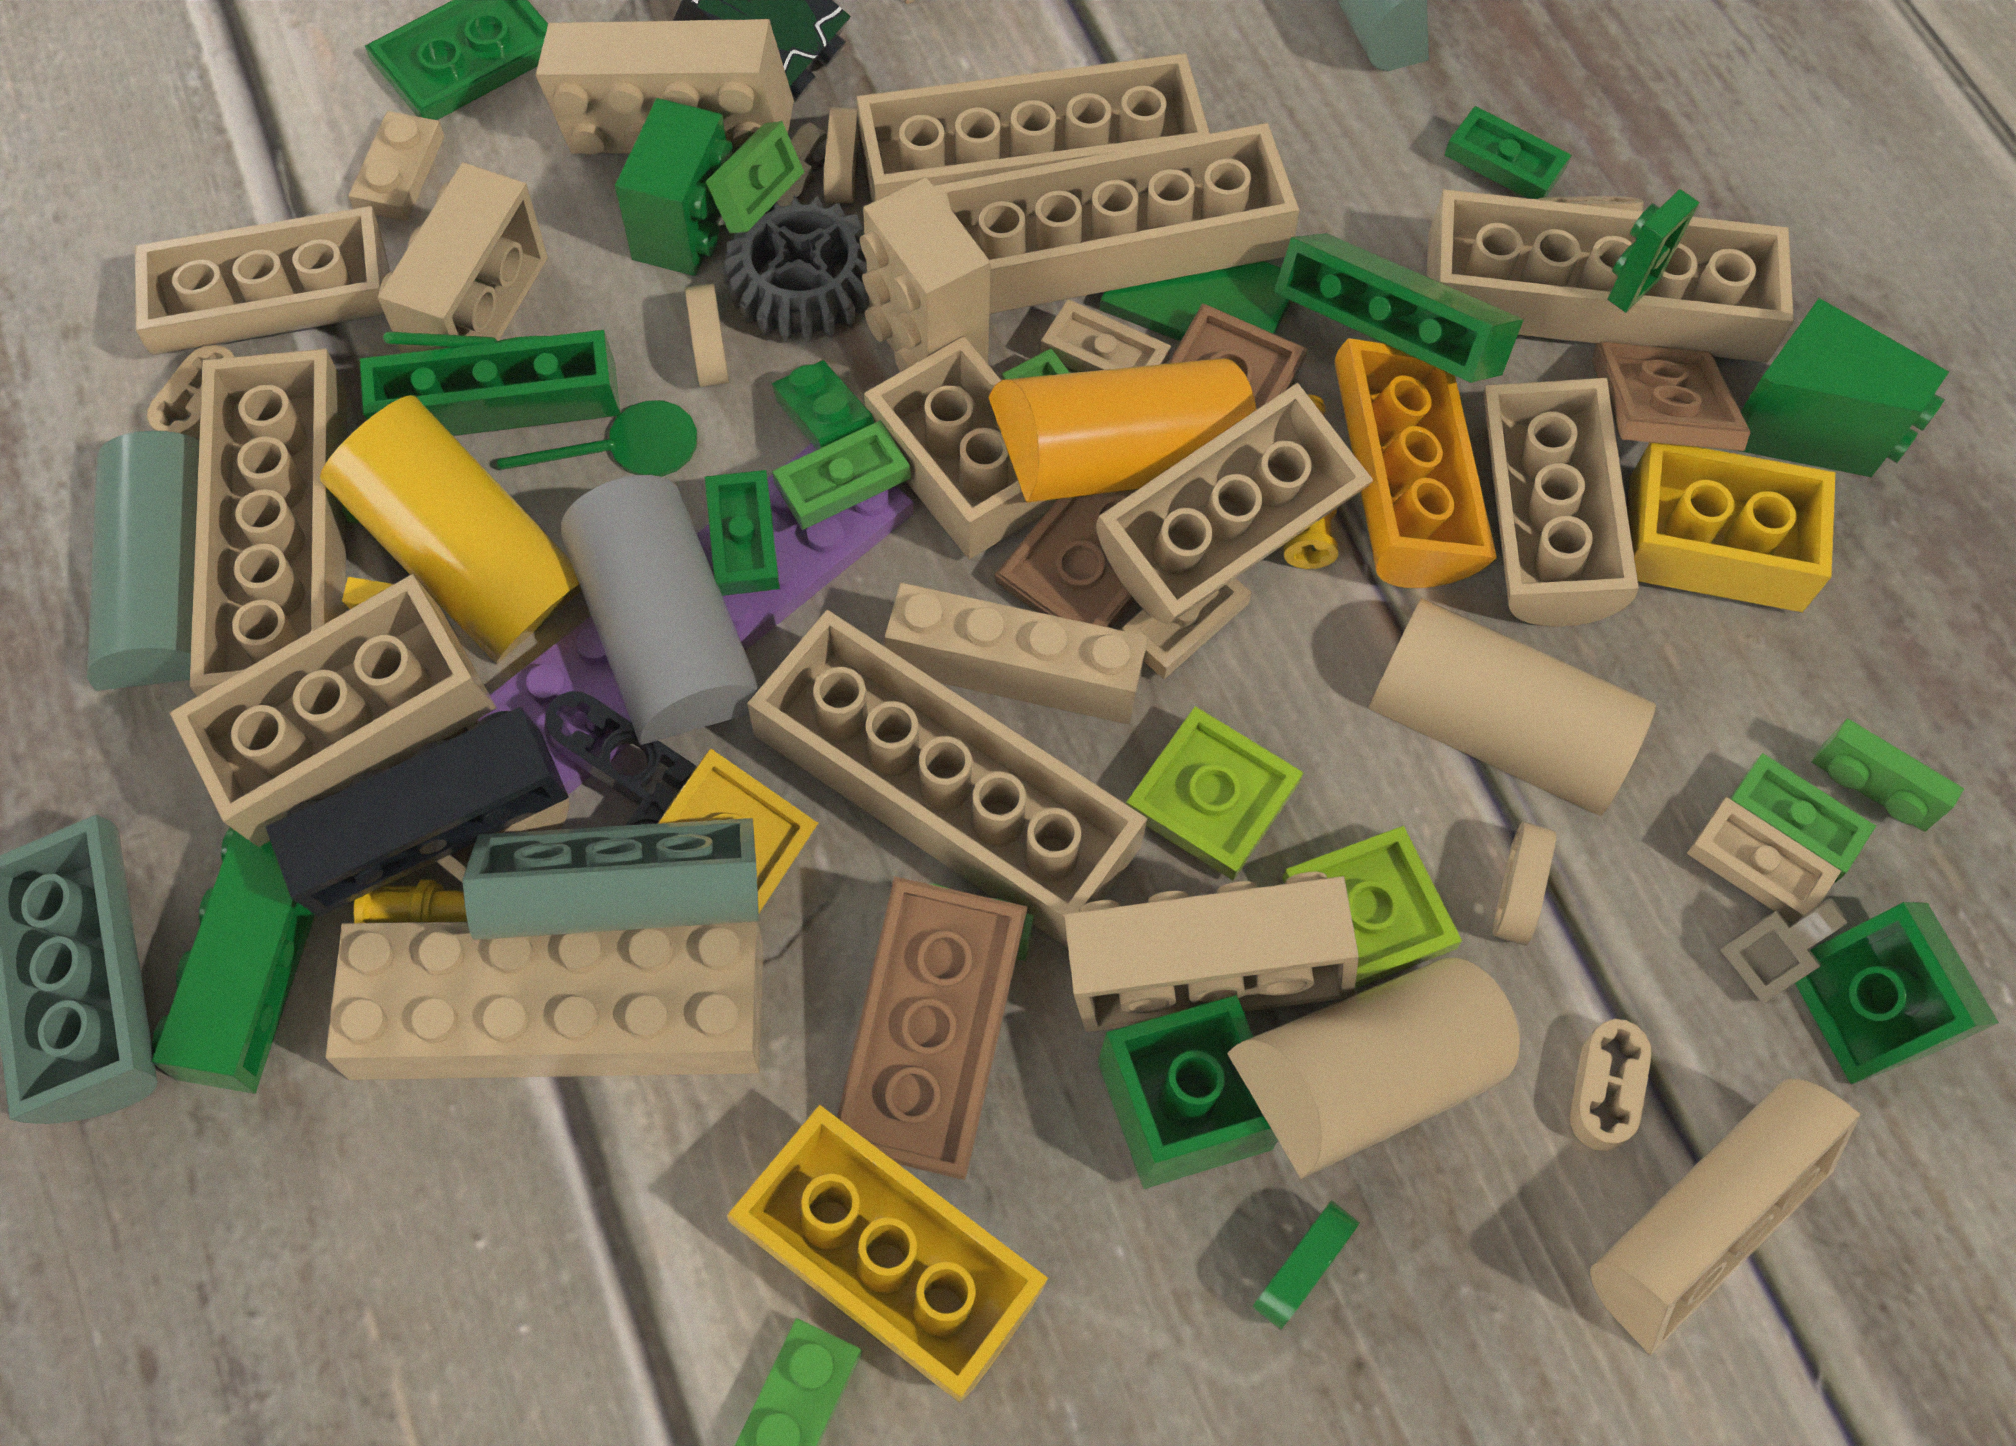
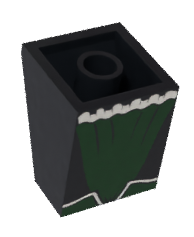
[673,0,851,102]

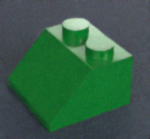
[1795,902,1999,1085]

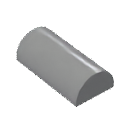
[561,475,760,745]

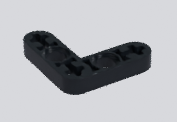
[544,691,697,826]

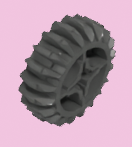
[723,195,869,343]

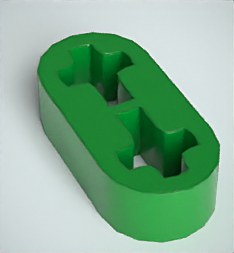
[1252,1200,1360,1330]

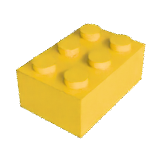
[1627,442,1836,613]

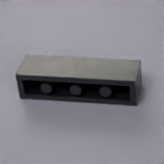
[265,707,569,917]

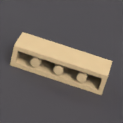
[884,582,1148,725]

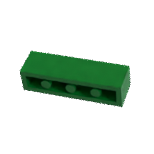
[1274,233,1524,383]
[359,329,621,436]
[152,827,315,1094]

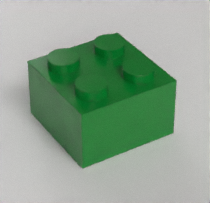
[615,98,732,276]
[1097,995,1278,1190]

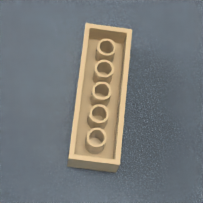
[857,53,1210,202]
[934,123,1299,314]
[1427,189,1794,363]
[190,349,347,696]
[747,610,1148,948]
[325,922,763,1080]

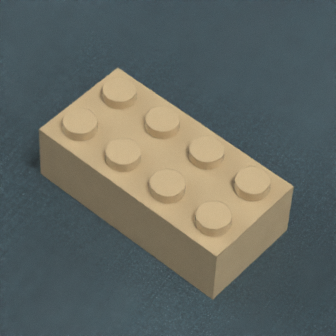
[535,19,794,155]
[169,574,497,847]
[1064,872,1359,1032]

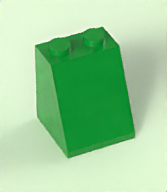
[1736,298,1949,477]

